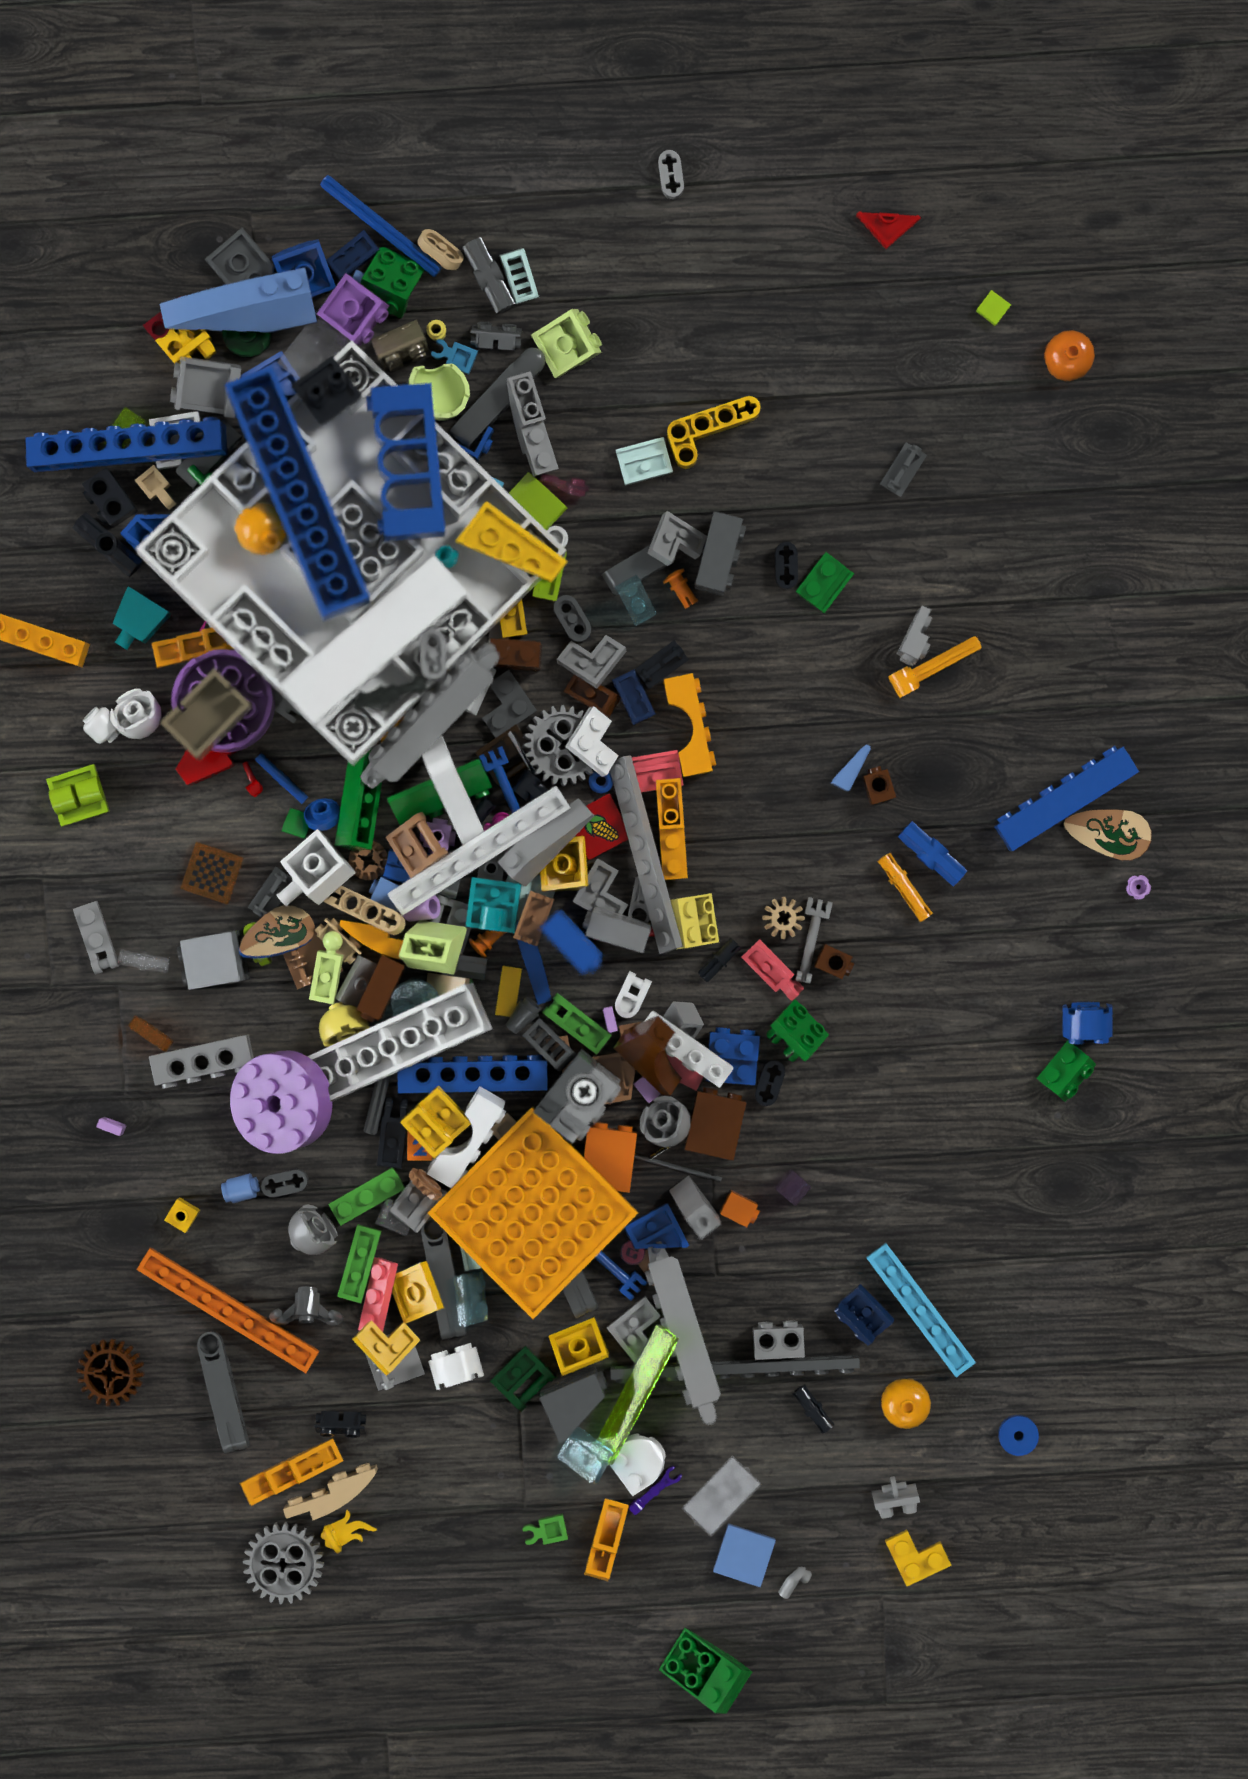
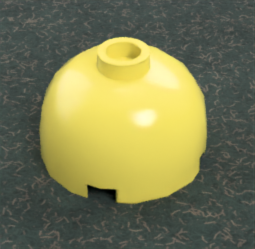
[319,1002,369,1047]

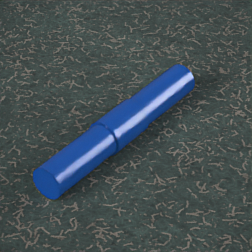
[255,753,308,804]

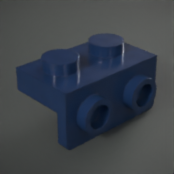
[834,1284,895,1346]

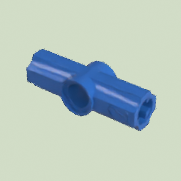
[898,821,967,887]

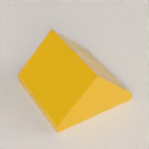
[540,836,588,892]
[549,1317,609,1376]

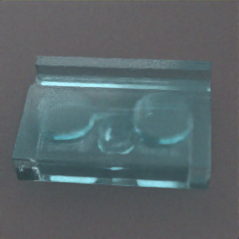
[454,1271,488,1326]
[557,1427,614,1484]

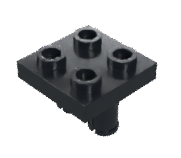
[291,356,362,427]

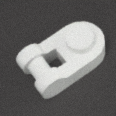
[615,971,652,1018]

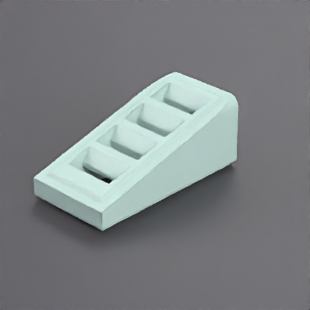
[499,248,539,304]

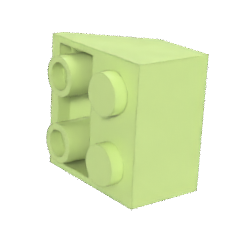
[399,920,467,975]

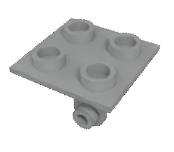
[366,1334,425,1391]

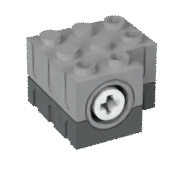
[533,1049,621,1143]

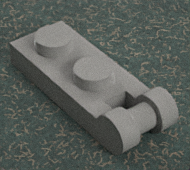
[73,901,119,975]

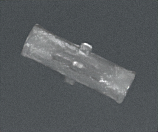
[118,949,170,973]

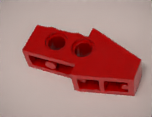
[175,727,270,786]

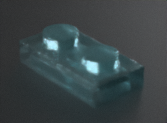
[615,575,657,626]

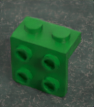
[360,247,424,319]

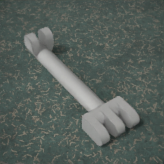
[795,897,833,984]

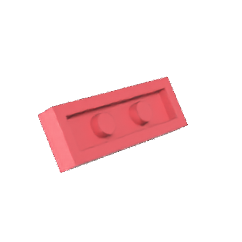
[358,1257,398,1332]

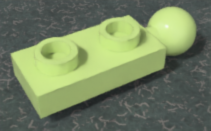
[309,931,344,1004]

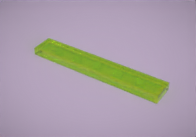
[591,1325,679,1465]

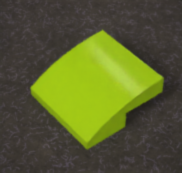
[508,472,567,531]

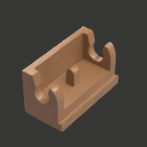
[513,891,554,946]

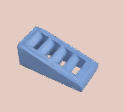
[831,744,871,792]

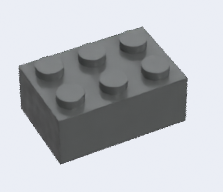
[694,511,746,596]

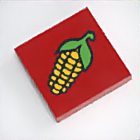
[576,793,628,860]

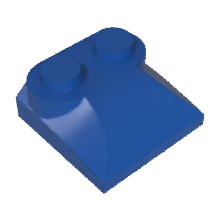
[272,239,336,297]

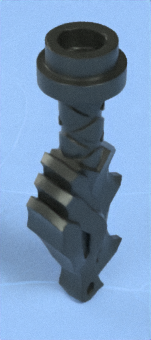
[354,675,427,710]

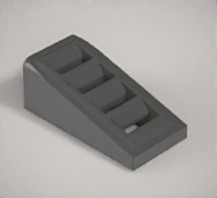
[522,1018,577,1072]

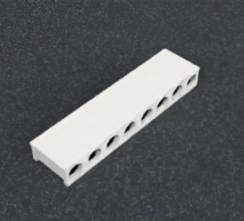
[280,555,468,727]
[307,983,493,1102]

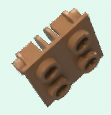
[283,925,343,990]

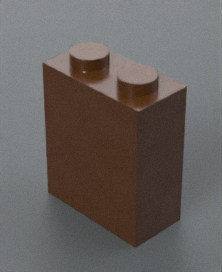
[490,638,542,671]
[356,955,407,1022]
[684,1087,747,1161]

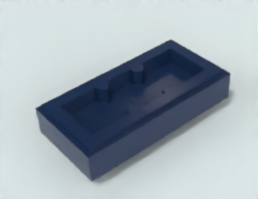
[326,230,380,280]
[612,669,656,725]

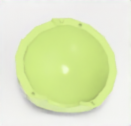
[407,364,470,421]

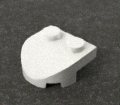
[603,1434,666,1496]

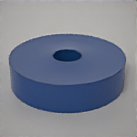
[998,1415,1039,1456]

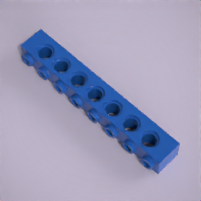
[25,417,227,472]

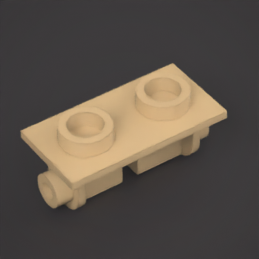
[314,918,362,965]

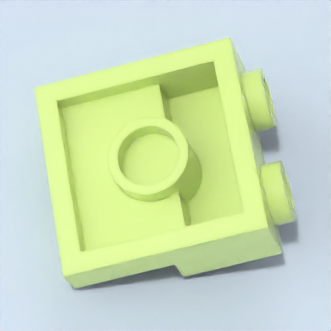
[531,309,602,378]

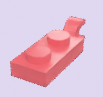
[741,939,804,1001]

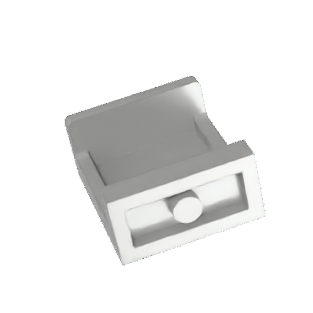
[170,356,241,418]

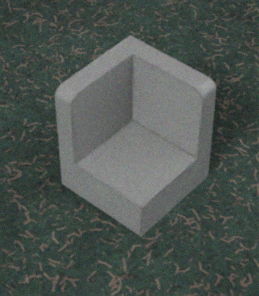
[663,1001,704,1039]

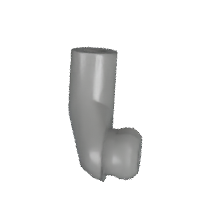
[778,1567,812,1599]

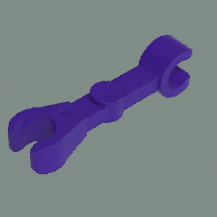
[629,1465,682,1515]

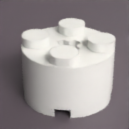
[428,1343,484,1390]

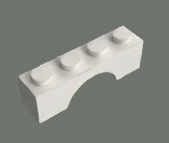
[427,1086,506,1189]

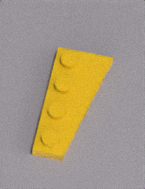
[456,501,567,583]

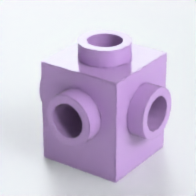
[420,818,456,853]

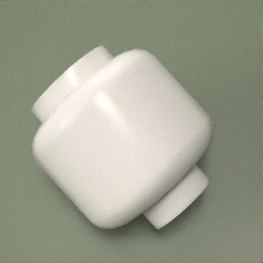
[83,707,120,744]

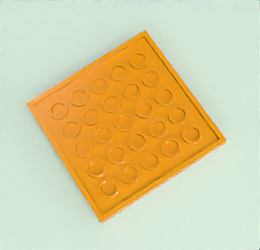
[428,1107,639,1319]

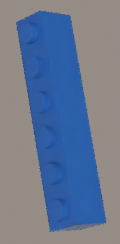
[994,746,1139,851]

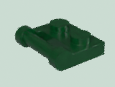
[490,1345,557,1412]

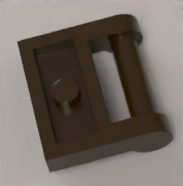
[475,725,532,789]

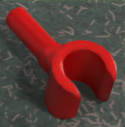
[242,762,263,797]

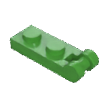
[542,993,612,1055]

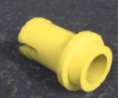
[426,320,446,341]

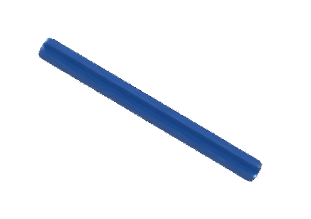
[320,175,442,277]

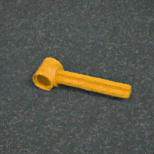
[888,636,982,698]

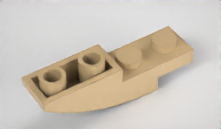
[283,1463,378,1520]

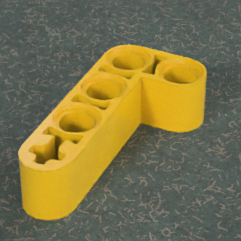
[667,396,761,469]

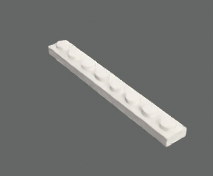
[388,786,570,916]

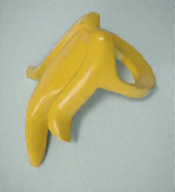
[321,1510,377,1553]

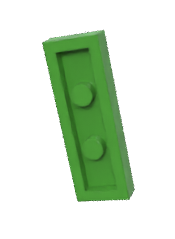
[328,1168,405,1226]
[337,1224,382,1303]

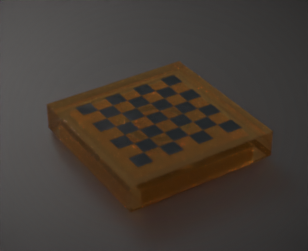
[180,842,244,905]

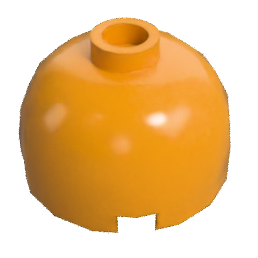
[234,503,286,555]
[881,1379,931,1429]

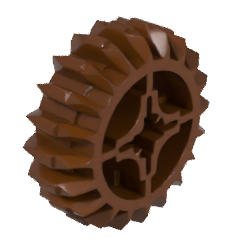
[76,1338,145,1407]

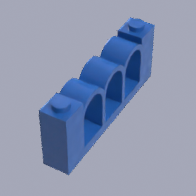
[366,383,445,542]
[540,910,603,974]

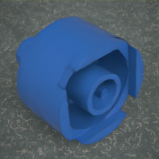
[1062,1002,1113,1044]

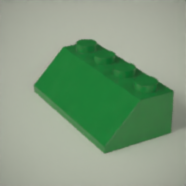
[387,759,493,826]

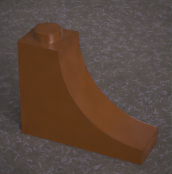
[614,1015,682,1096]

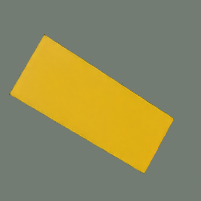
[495,966,522,1017]

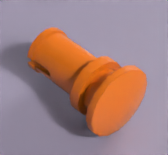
[663,569,698,609]
[469,930,507,958]

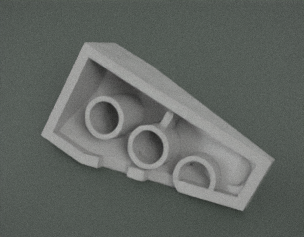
[496,798,595,887]

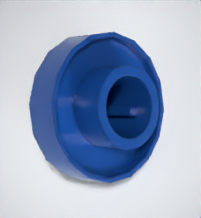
[304,798,340,831]

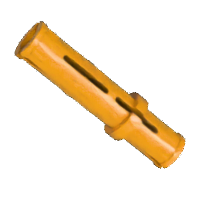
[877,852,933,922]

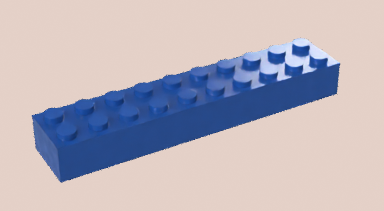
[225,366,370,622]

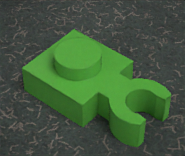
[522,1513,568,1545]

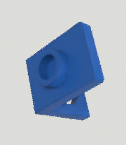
[457,426,494,461]

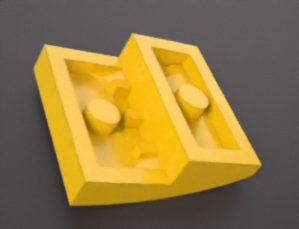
[400,1085,471,1158]

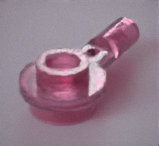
[540,474,589,496]

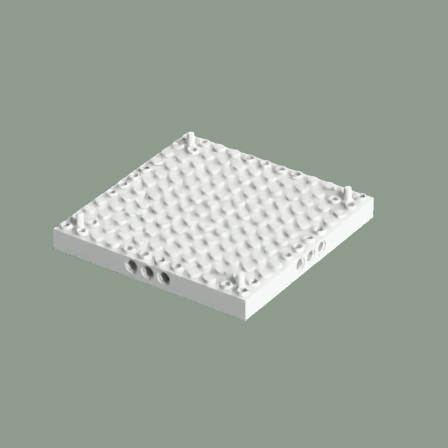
[136,340,566,766]

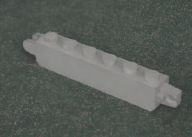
[360,642,499,789]
[645,1241,721,1425]

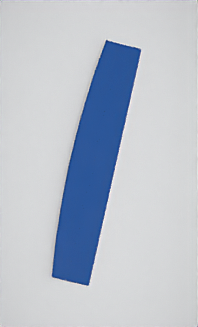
[516,920,552,1005]

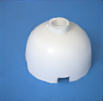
[110,689,161,739]

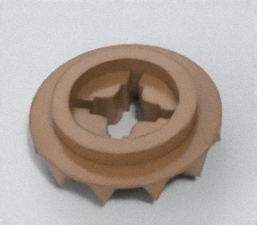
[348,841,388,880]
[409,1168,442,1201]

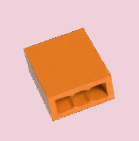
[584,1122,637,1193]

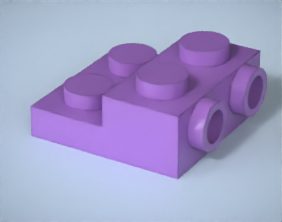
[317,273,389,346]

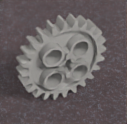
[522,705,593,786]
[243,1522,324,1604]

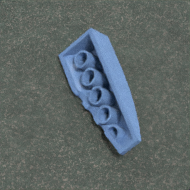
[160,268,317,333]

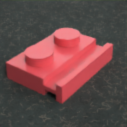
[632,750,684,793]

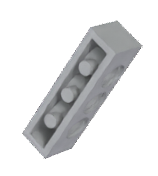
[148,1034,254,1089]

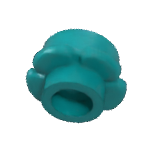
[435,545,459,568]

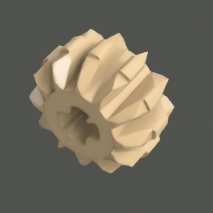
[762,897,805,939]

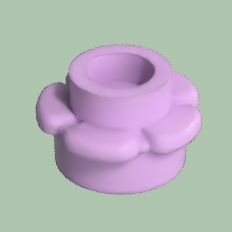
[1126,875,1151,899]

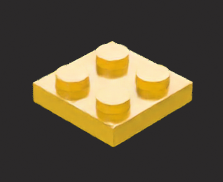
[392,1261,444,1324]

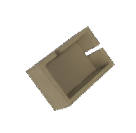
[160,669,253,761]

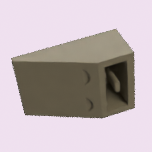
[371,320,430,372]

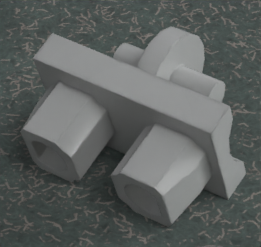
[872,1476,920,1519]

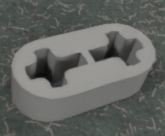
[658,150,684,199]

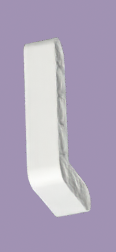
[422,735,484,845]

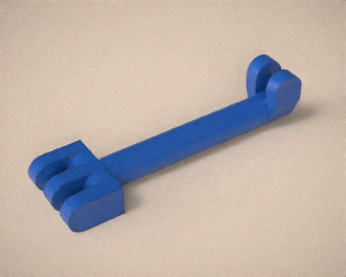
[479,746,520,814]
[595,1251,648,1301]

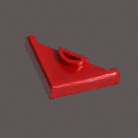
[856,211,921,250]

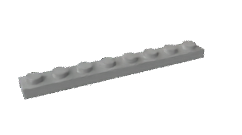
[610,755,683,954]

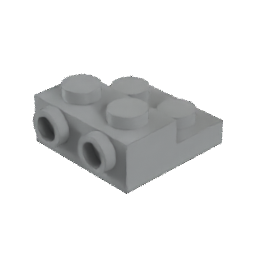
[897,606,932,666]

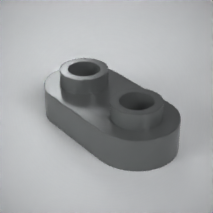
[554,595,591,642]

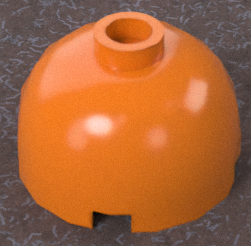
[1044,330,1095,381]

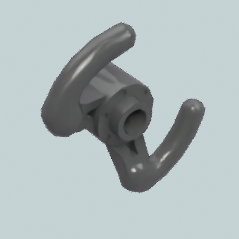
[269,1286,344,1326]

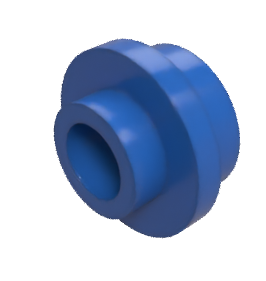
[589,771,613,793]

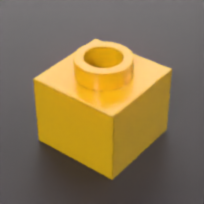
[164,1197,200,1233]

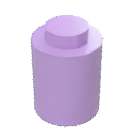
[403,895,440,922]

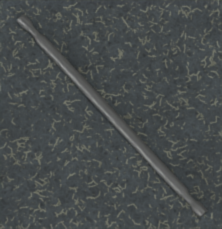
[634,1154,722,1182]

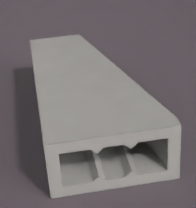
[669,1175,721,1239]

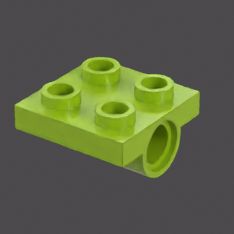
[46,764,110,827]

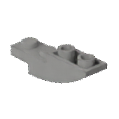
[507,371,559,477]

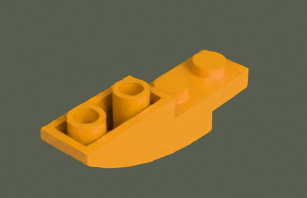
[656,778,688,880]

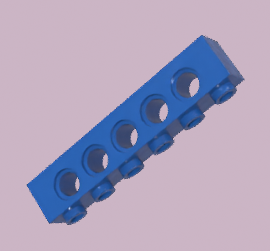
[397,1055,548,1093]

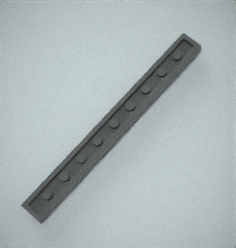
[610,1355,860,1383]

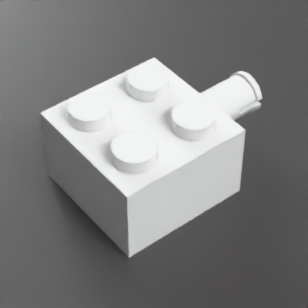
[276,829,356,907]

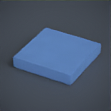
[713,1523,776,1587]

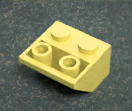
[670,893,719,949]

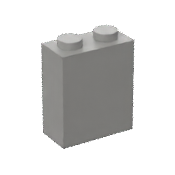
[583,906,651,953]

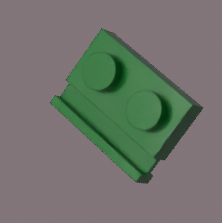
[796,552,854,613]

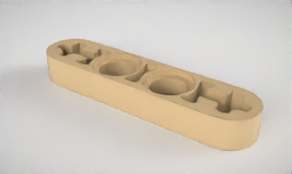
[324,886,405,935]

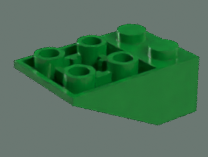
[659,1628,752,1714]

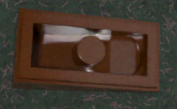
[563,674,621,718]

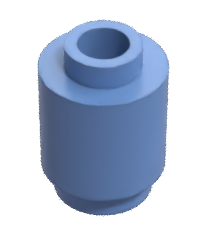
[221,1173,260,1203]

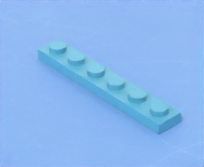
[866,1243,976,1377]

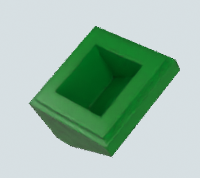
[281,808,310,839]

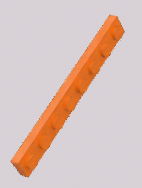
[136,1248,319,1373]

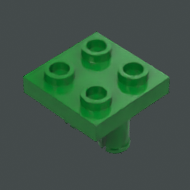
[767,999,829,1062]

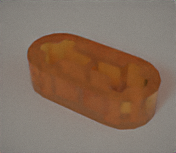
[128,1015,174,1052]

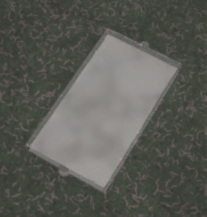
[682,1456,762,1537]

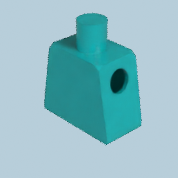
[113,586,171,650]

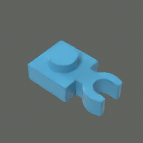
[431,339,478,375]

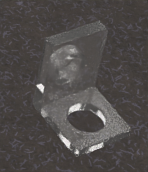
[375,1199,410,1236]

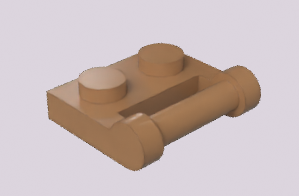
[386,812,449,878]

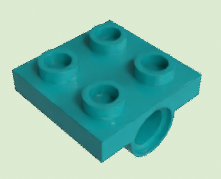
[465,877,522,933]

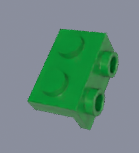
[1036,1041,1096,1102]

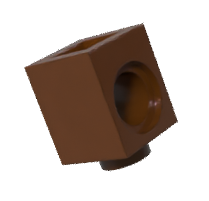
[862,766,896,805]
[814,944,854,979]

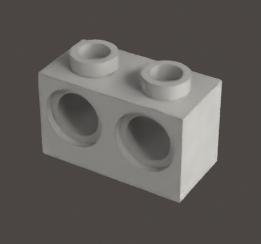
[753,1320,805,1360]

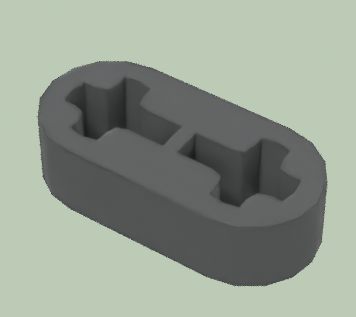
[261,1169,308,1197]

